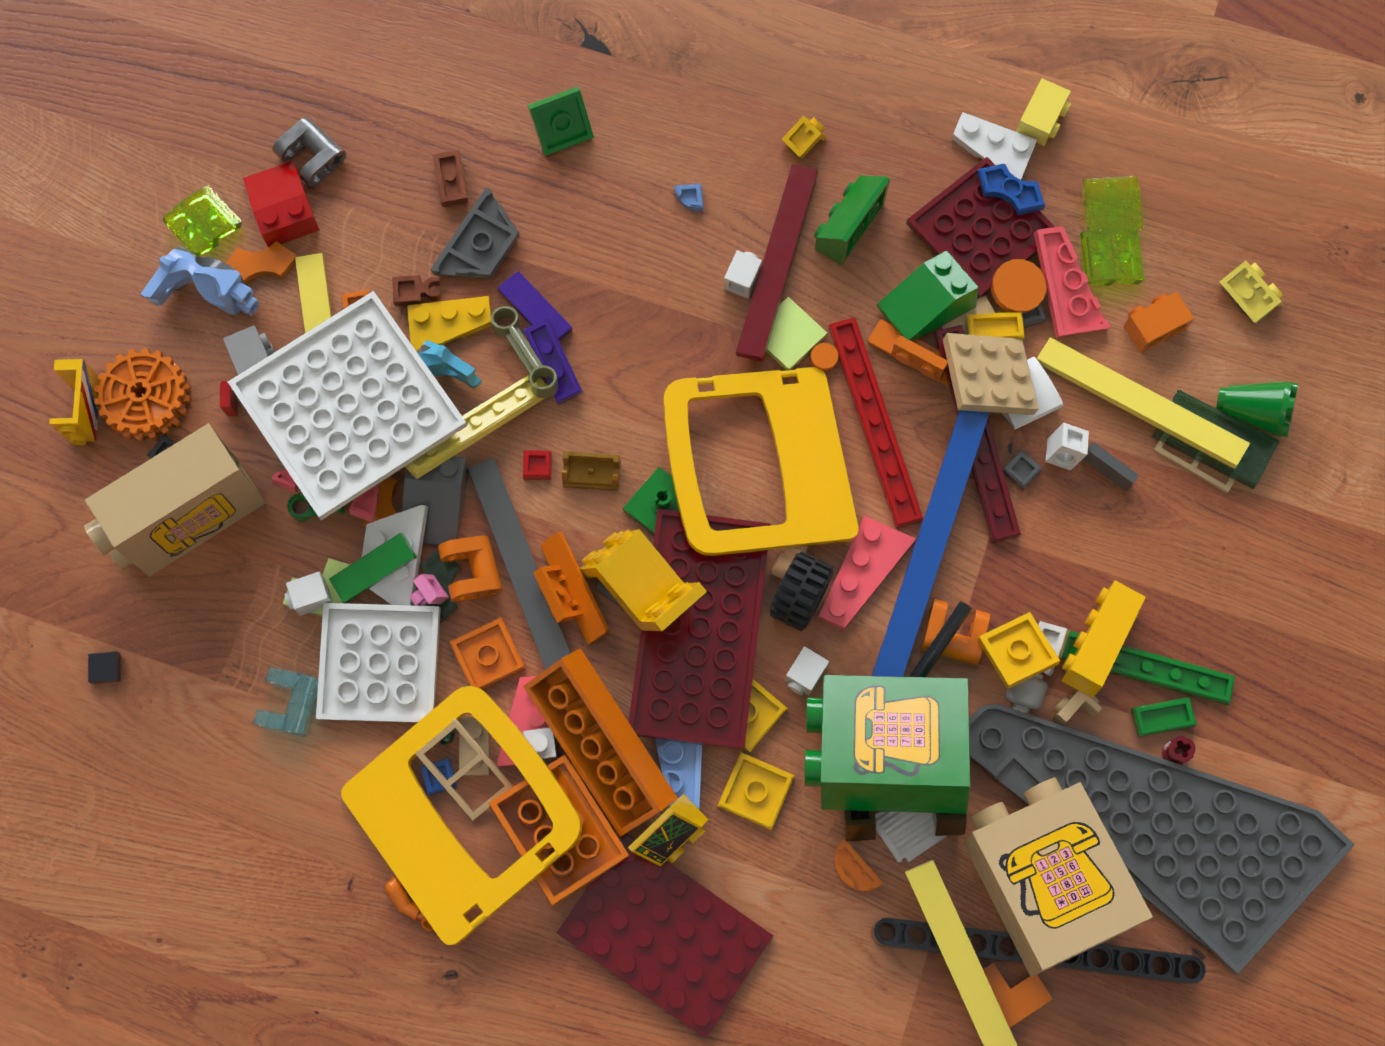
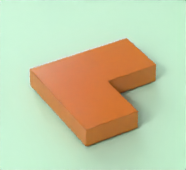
[983,963,1053,1028]

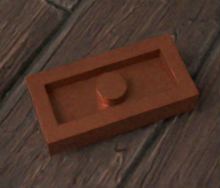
[433,150,469,207]

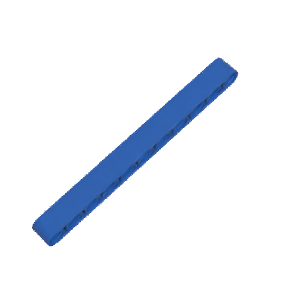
[871,410,989,677]

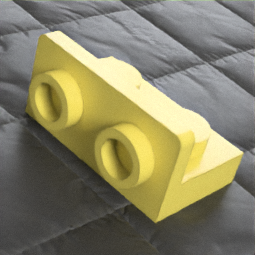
[1220,260,1283,324]

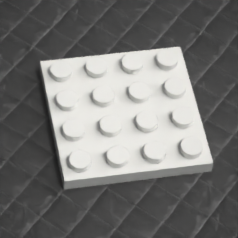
[316,603,441,723]

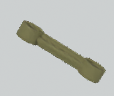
[491,306,558,398]

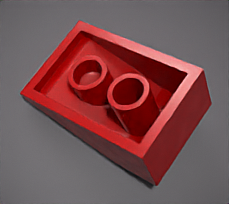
[243,160,320,247]

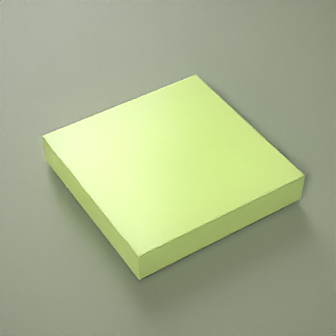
[766,297,827,371]

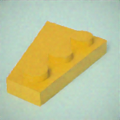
[407,296,492,351]

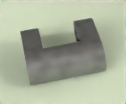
[273,117,346,187]

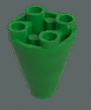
[1216,381,1299,438]

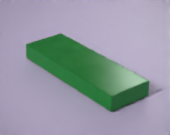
[329,533,417,603]

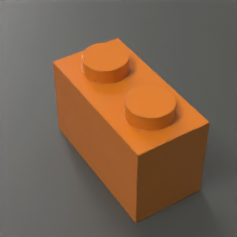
[1124,291,1194,353]

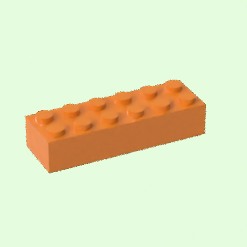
[523,648,678,837]

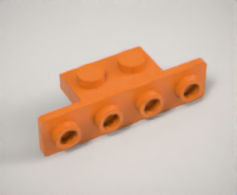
[868,320,949,387]
[533,532,609,644]

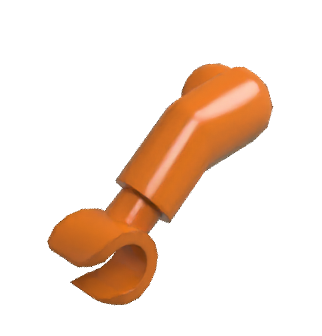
[385,875,434,931]

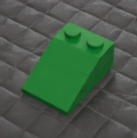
[877,251,979,342]

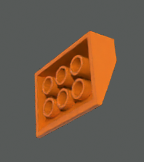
[489,755,629,909]

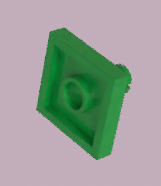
[527,86,594,156]
[623,467,679,535]

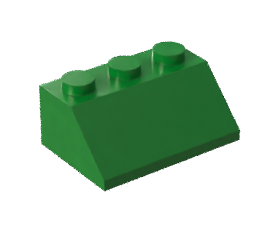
[814,175,890,265]

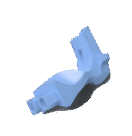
[141,247,260,316]

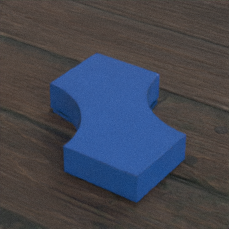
[977,164,1045,215]

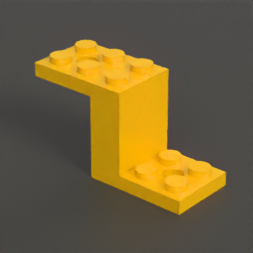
[580,529,707,631]

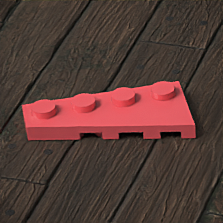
[1034,226,1111,338]
[818,516,916,630]

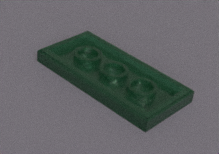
[1152,389,1280,489]

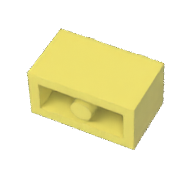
[1016,78,1071,146]

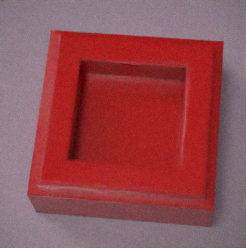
[220,380,237,417]
[523,450,552,480]

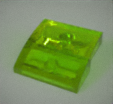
[1083,176,1143,233]
[163,185,242,256]
[1080,229,1145,286]

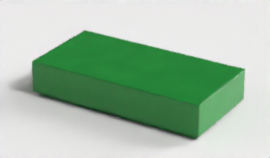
[1131,697,1197,737]

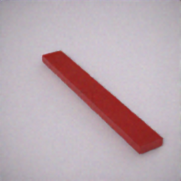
[828,317,924,529]

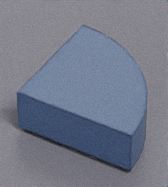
[674,184,703,212]

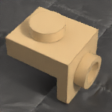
[1052,691,1102,725]

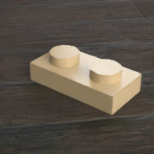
[459,717,490,777]

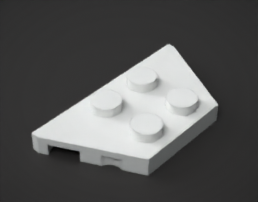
[362,505,428,606]

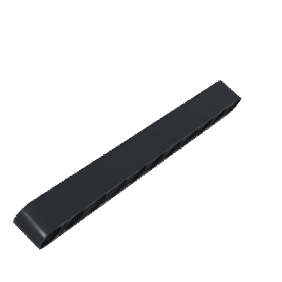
[871,918,1206,984]

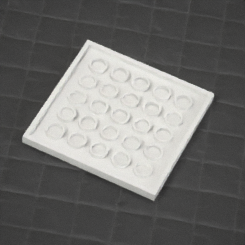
[228,291,467,520]

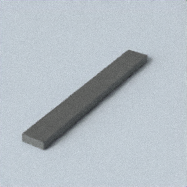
[468,458,570,669]

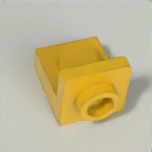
[781,115,827,159]

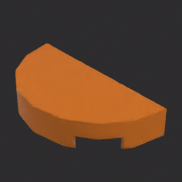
[834,838,883,892]

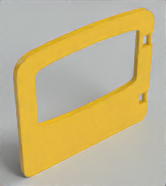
[663,367,858,556]
[341,686,582,945]

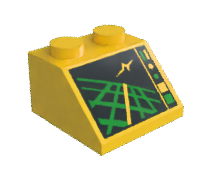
[628,794,708,866]

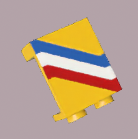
[49,359,101,445]

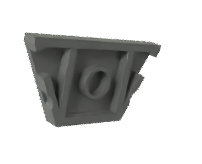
[430,187,520,279]

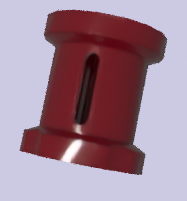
[1162,736,1196,765]

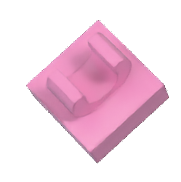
[410,574,449,606]

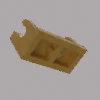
[561,451,621,491]

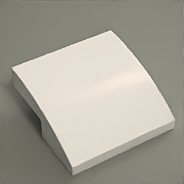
[1002,357,1063,430]

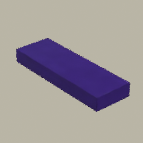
[498,271,572,341]
[523,318,583,405]

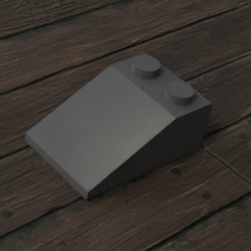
[402,456,469,546]

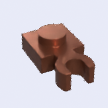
[392,275,441,306]

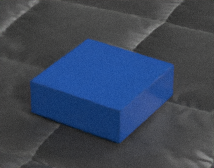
[421,758,458,796]

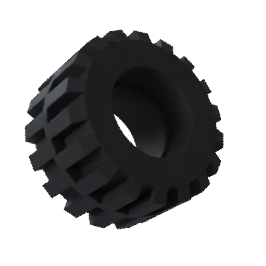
[770,551,833,631]

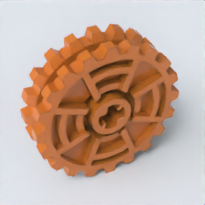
[94,348,191,441]

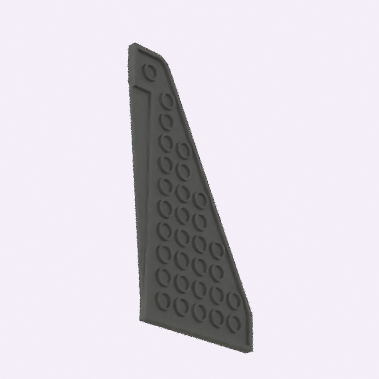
[969,704,1355,974]

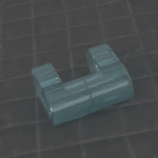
[253,667,318,737]

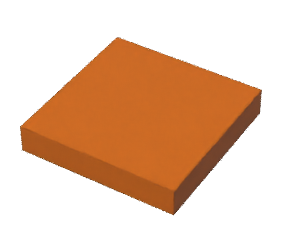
[449,617,526,690]

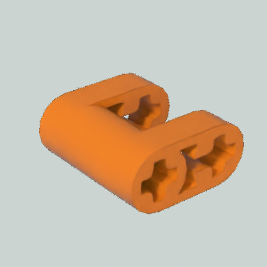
[437,535,503,602]
[921,599,990,665]

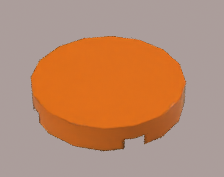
[991,259,1047,314]

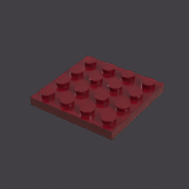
[906,157,1055,299]

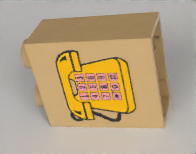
[84,423,266,577]
[963,777,1153,977]

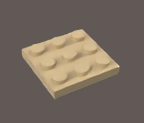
[943,333,1039,415]

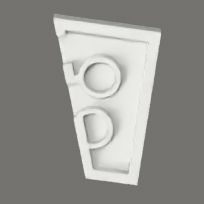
[952,112,1037,179]

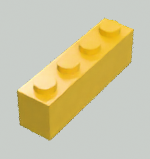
[1062,580,1146,698]

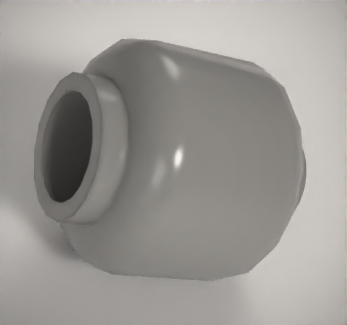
[1005,674,1048,714]

